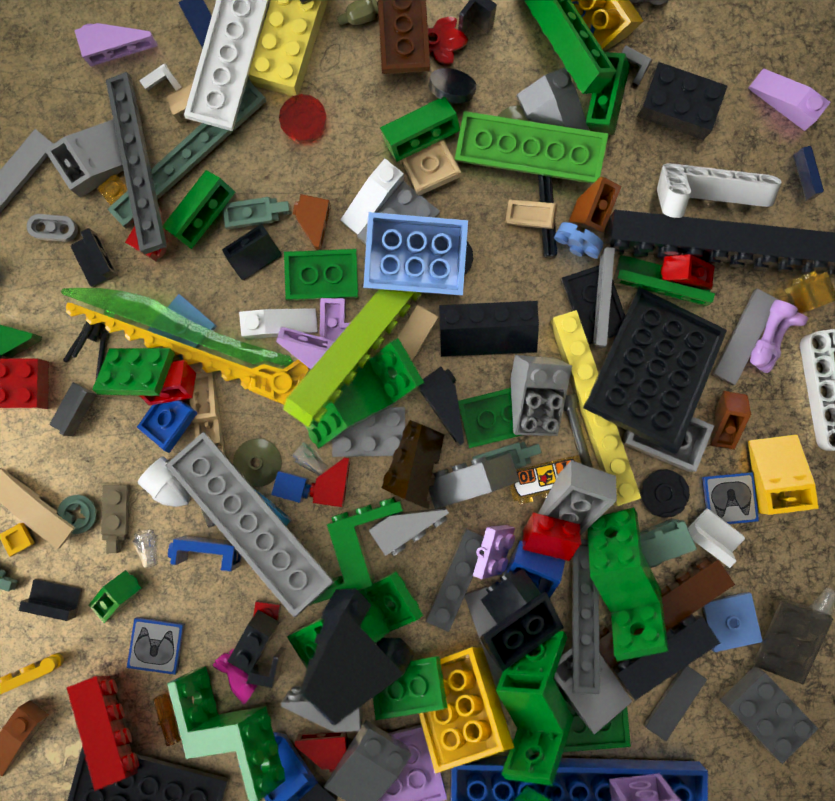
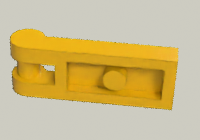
[0,653,64,695]

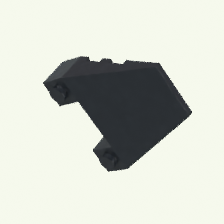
[300,589,415,725]

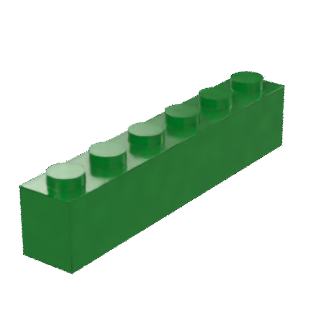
[524,0,617,94]

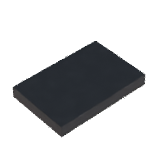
[560,265,625,345]

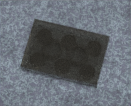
[753,598,833,685]

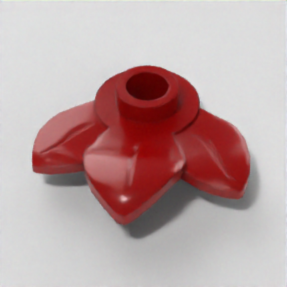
[428,17,468,64]

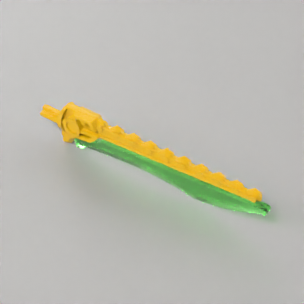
[61,288,308,405]

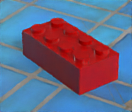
[0,358,49,410]
[66,676,139,790]

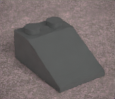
[324,720,412,801]

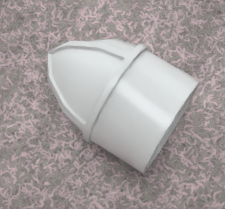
[138,456,190,507]

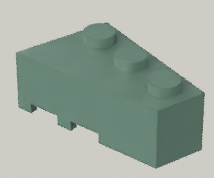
[640,518,697,568]

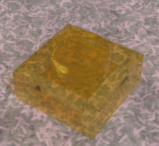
[96,174,128,205]

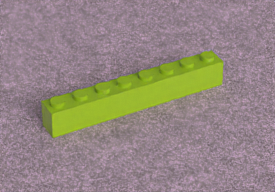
[283,289,423,427]

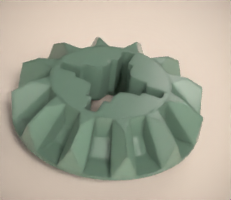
[57,495,98,534]

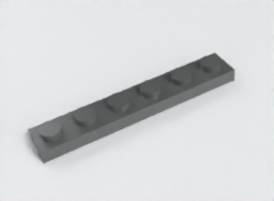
[572,539,600,695]

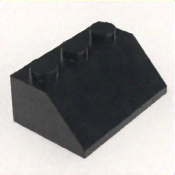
[480,591,564,672]

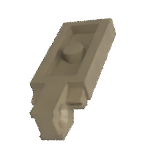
[101,485,130,553]

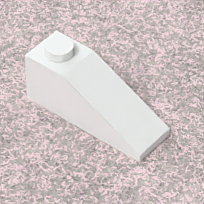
[340,159,404,235]
[239,308,318,340]

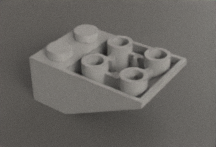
[45,120,123,198]
[511,355,572,436]
[369,507,449,556]
[554,648,632,734]
[281,686,363,732]

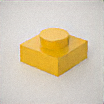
[0,523,35,557]

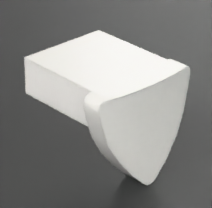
[139,64,181,91]

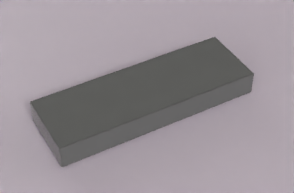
[644,666,707,741]

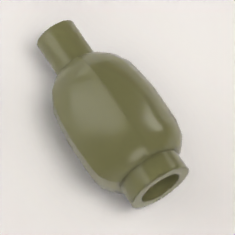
[337,0,379,26]

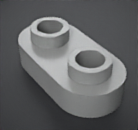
[27,214,78,242]

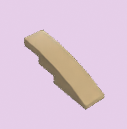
[398,304,438,362]
[190,372,225,455]
[0,468,75,549]

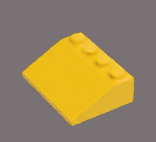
[419,647,514,773]

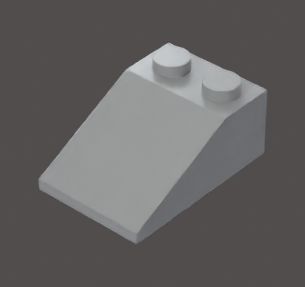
[538,461,617,534]

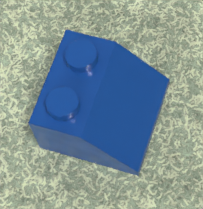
[500,540,566,598]

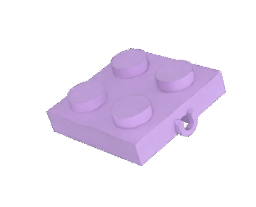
[473,525,515,579]

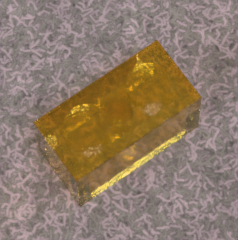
[785,271,835,314]

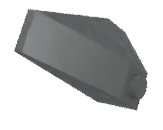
[516,68,589,131]

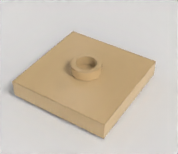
[400,139,462,196]

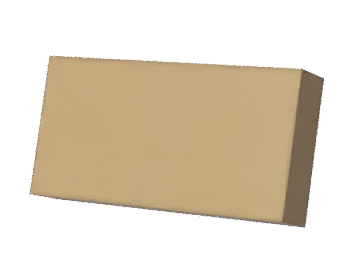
[505,199,557,229]

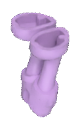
[750,300,809,373]

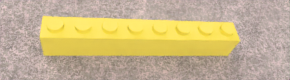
[550,310,641,506]

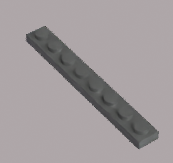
[106,72,167,254]

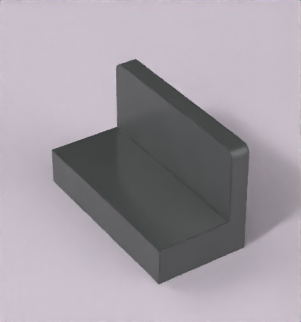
[49,382,97,436]

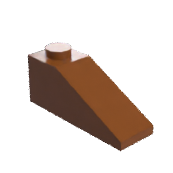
[0,700,49,776]

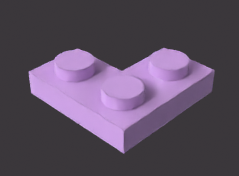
[320,298,350,341]

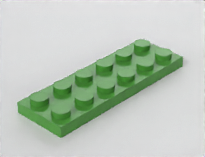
[455,111,608,184]

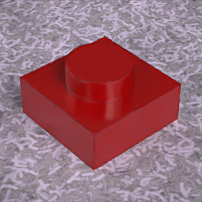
[253,600,281,629]

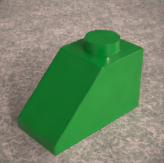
[0,325,42,359]
[88,570,142,623]

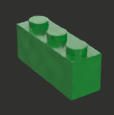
[586,52,630,135]
[380,96,460,162]
[163,170,236,249]

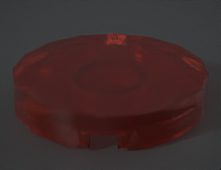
[279,94,327,143]

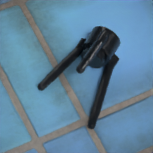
[63,321,109,379]

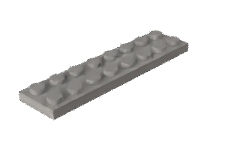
[165,432,334,617]

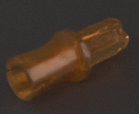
[153,694,181,746]

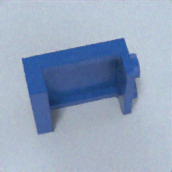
[168,535,242,571]
[239,732,318,801]

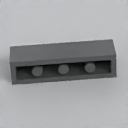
[426,527,484,632]

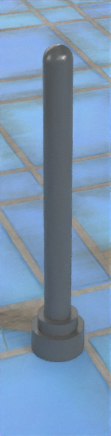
[563,393,593,468]

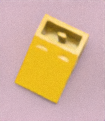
[748,435,819,515]

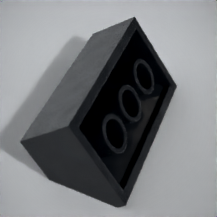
[439,301,539,357]
[614,614,720,701]

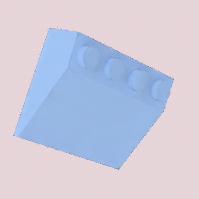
[363,212,468,296]

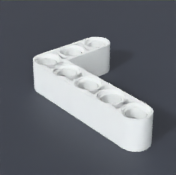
[657,163,781,218]
[800,329,835,451]

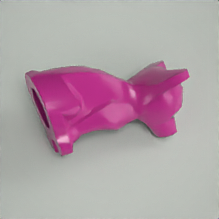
[212,649,258,705]

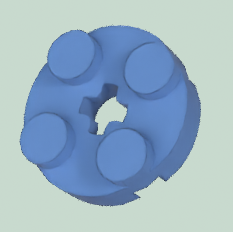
[554,222,604,259]

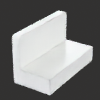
[688,509,745,568]

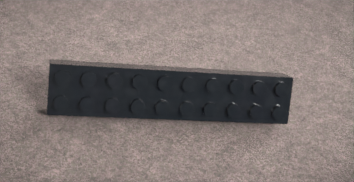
[603,210,835,278]

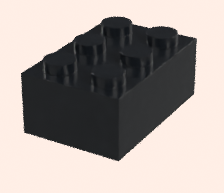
[637,62,728,140]

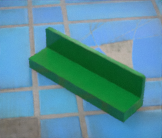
[613,255,715,307]

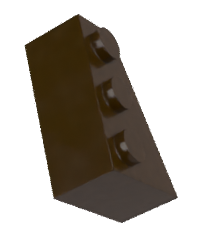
[381,420,445,509]

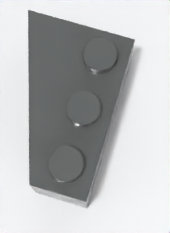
[429,453,519,509]

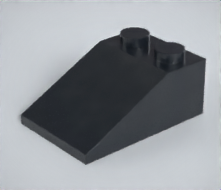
[417,366,464,446]

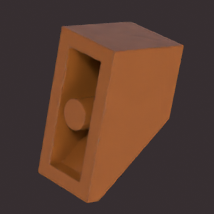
[569,177,622,233]
[293,194,331,250]
[710,391,751,450]

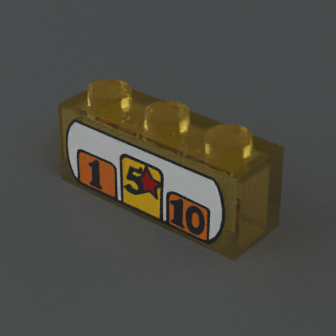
[508,455,581,505]

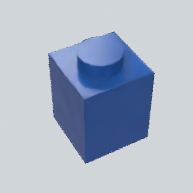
[271,471,311,503]

